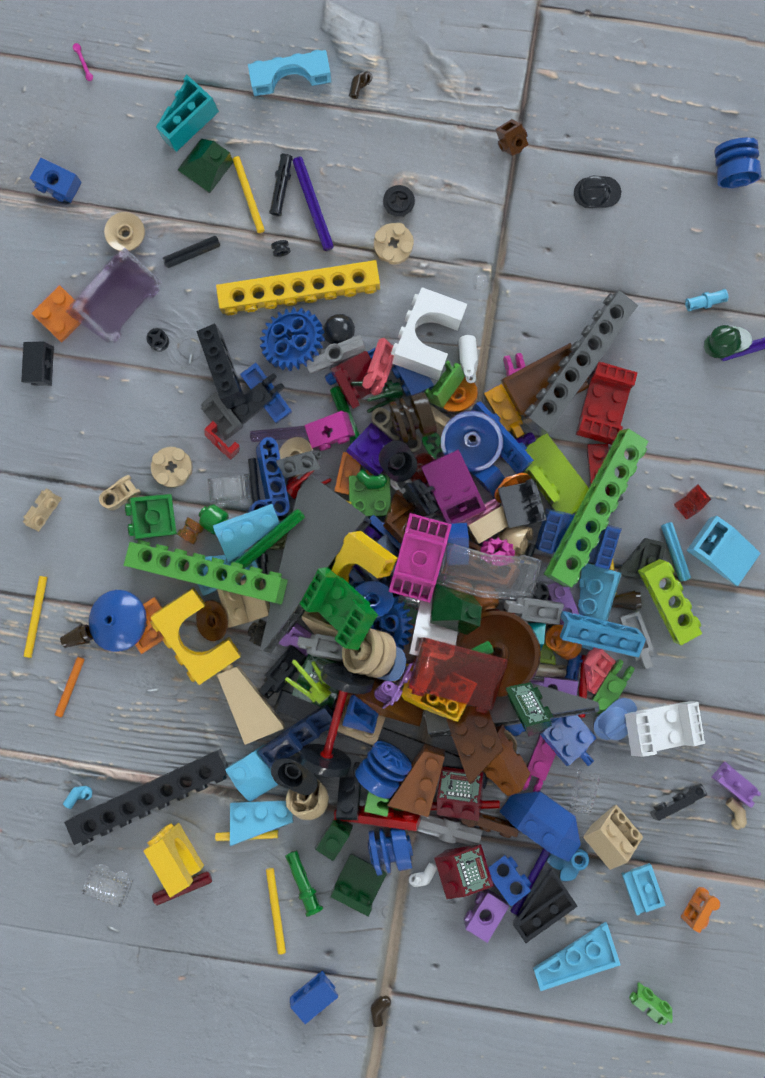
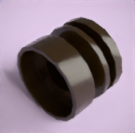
[389,391,437,443]

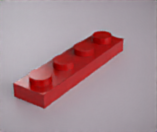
[334,805,421,831]

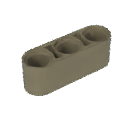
[371,407,421,454]

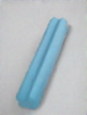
[661,522,691,582]

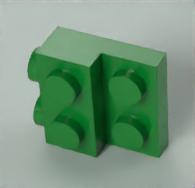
[125,494,177,541]

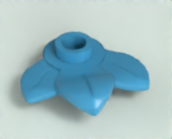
[547,849,589,881]

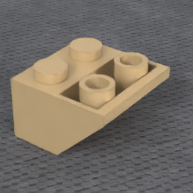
[583,805,643,870]

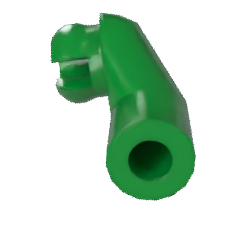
[355,469,387,490]

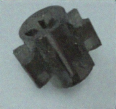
[248,619,266,647]

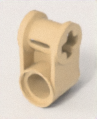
[99,475,141,511]

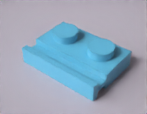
[621,863,666,916]

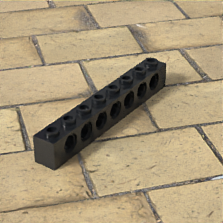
[64,749,228,846]

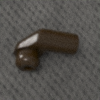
[371,995,391,1027]

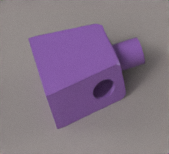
[531,677,578,696]

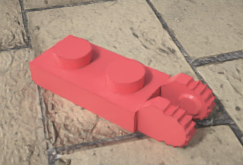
[362,338,394,396]

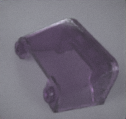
[65,247,162,343]

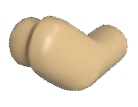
[725,797,747,830]

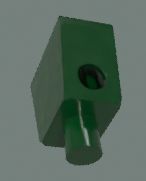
[315,818,353,861]

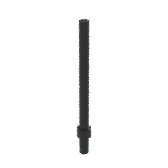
[248,458,269,580]

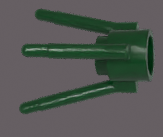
[351,380,403,413]

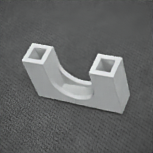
[391,287,467,380]

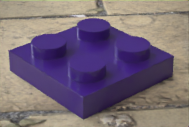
[346,423,392,476]

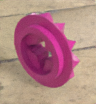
[481,536,515,565]

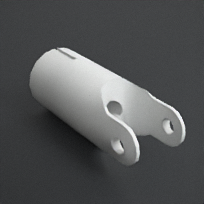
[458,335,478,383]

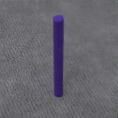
[510,848,550,915]

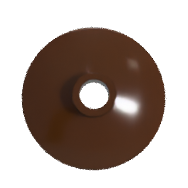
[196,600,228,641]

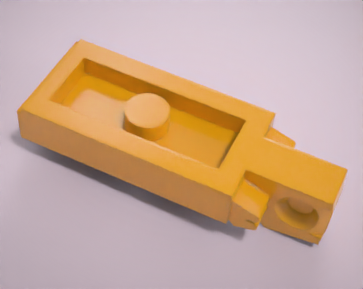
[484,384,524,439]

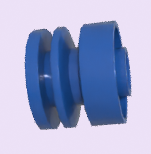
[714,137,762,188]
[355,741,412,799]
[368,828,413,876]

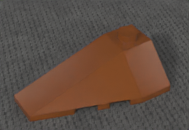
[345,678,424,727]

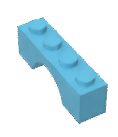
[248,50,331,97]

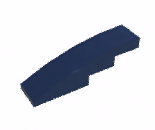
[257,704,333,768]

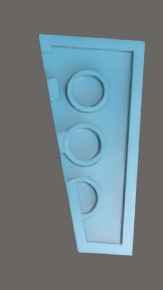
[578,563,622,650]
[533,922,621,991]

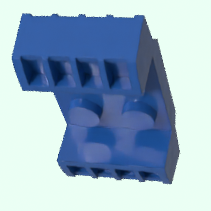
[535,508,622,569]

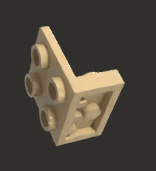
[217,580,270,628]

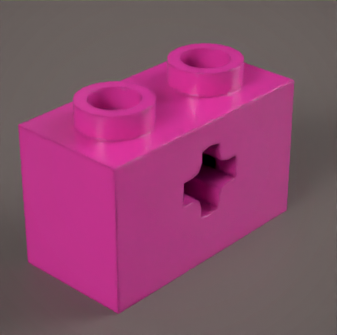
[305,411,355,451]

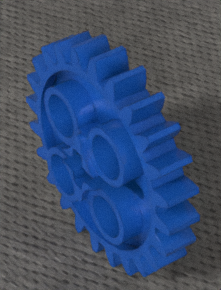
[260,307,325,371]
[370,596,413,650]

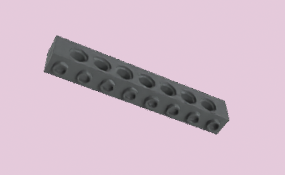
[523,290,638,436]

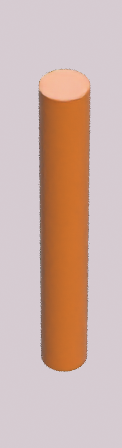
[54,656,85,717]

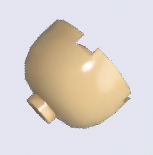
[497,525,534,566]
[286,780,329,820]

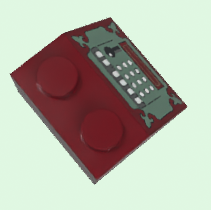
[437,767,483,821]
[434,844,494,899]

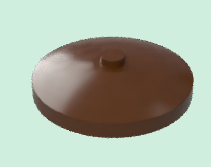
[455,610,541,697]

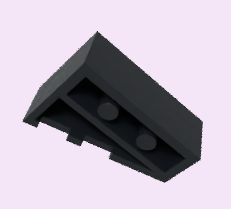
[513,868,578,943]

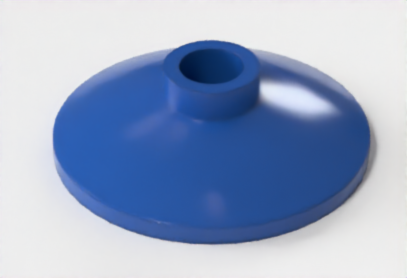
[355,581,394,618]

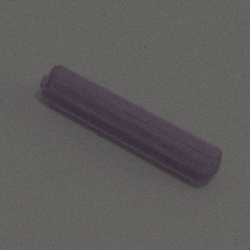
[250,426,308,442]

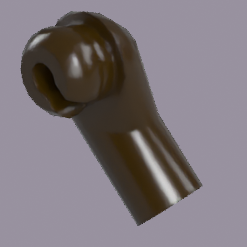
[349,71,373,99]

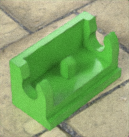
[424,360,465,408]
[364,791,389,817]

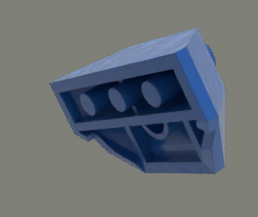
[499,791,581,862]

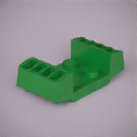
[299,567,378,650]

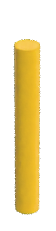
[215,830,278,841]

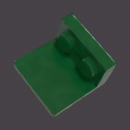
[330,854,387,917]

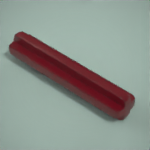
[152,871,212,906]

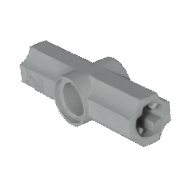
[306,335,367,374]
[417,815,482,846]

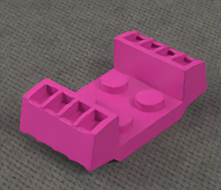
[389,513,452,603]

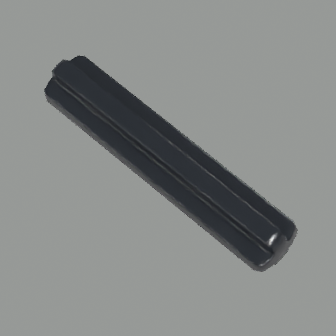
[163,236,220,268]

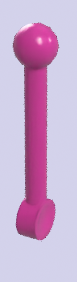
[73,43,93,81]

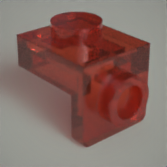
[674,484,711,519]

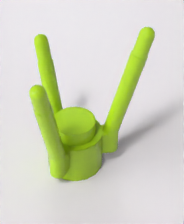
[285,660,332,704]

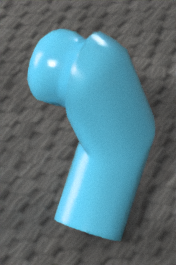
[63,786,92,809]

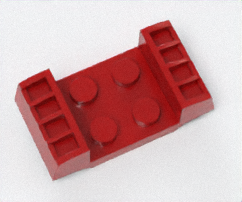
[576,361,638,445]

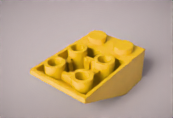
[401,656,477,722]

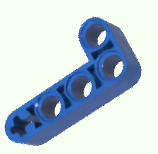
[248,437,290,518]

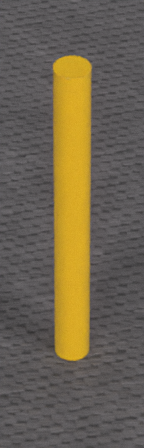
[232,156,265,233]
[23,576,48,658]
[266,868,286,954]

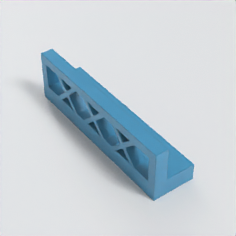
[560,611,646,657]

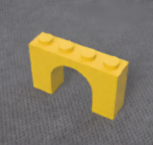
[332,531,398,583]
[150,587,241,685]
[143,823,204,898]

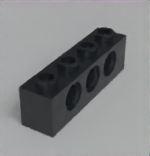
[196,323,247,409]

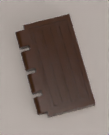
[501,343,589,417]

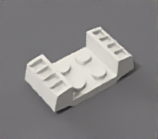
[624,701,705,757]

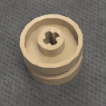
[342,628,396,678]

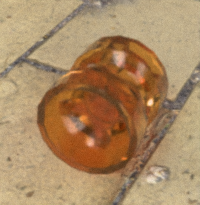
[177,517,204,545]

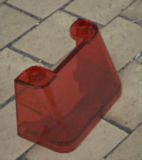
[407,637,508,714]

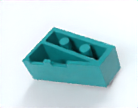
[156,74,219,152]

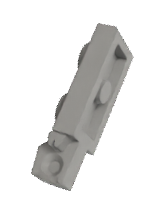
[504,598,564,625]
[619,611,654,669]
[297,634,343,662]

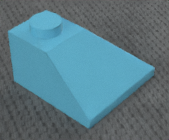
[225,745,278,802]

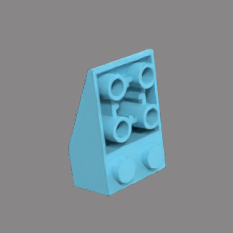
[686,516,761,586]

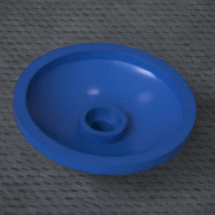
[441,411,503,472]
[89,590,146,652]

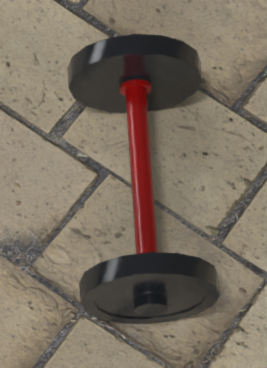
[299,663,374,778]

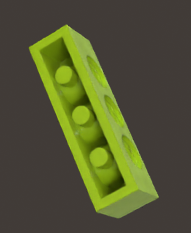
[638,559,702,646]

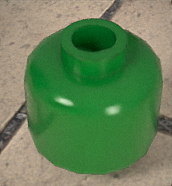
[198,504,229,535]

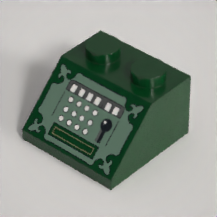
[292,654,343,709]
[506,682,553,737]

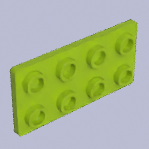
[525,434,589,514]

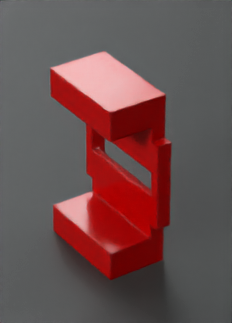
[204,421,240,460]

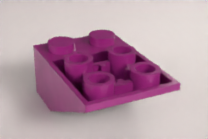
[421,449,486,524]

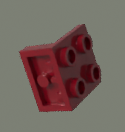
[330,351,376,409]

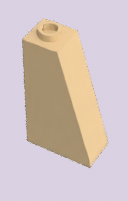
[467,506,508,545]
[217,664,285,745]

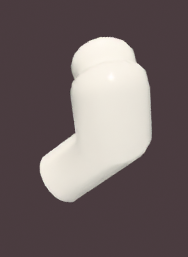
[408,862,437,887]

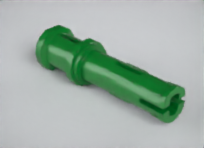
[285,850,323,917]

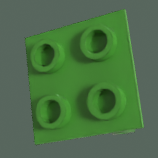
[349,474,391,517]

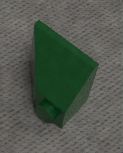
[177,138,233,193]
[430,583,482,635]

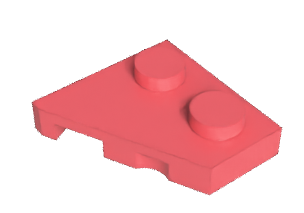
[584,647,616,695]

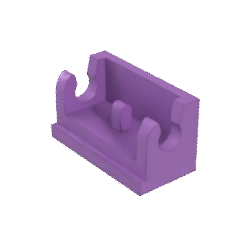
[711,762,761,808]

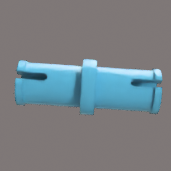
[685,289,729,312]

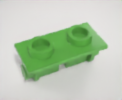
[629,982,673,1025]

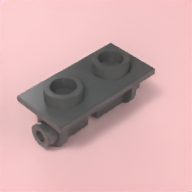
[276,450,321,478]

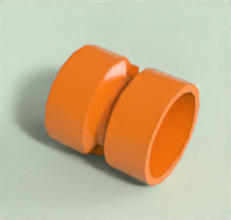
[545,625,582,660]

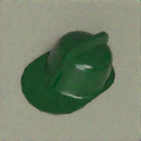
[704,325,752,358]

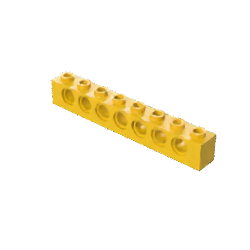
[216,260,380,316]

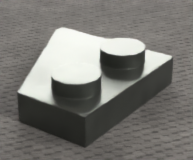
[618,538,666,579]

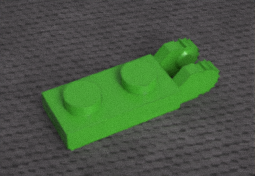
[591,659,635,714]

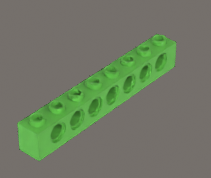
[543,428,649,587]
[123,540,288,604]

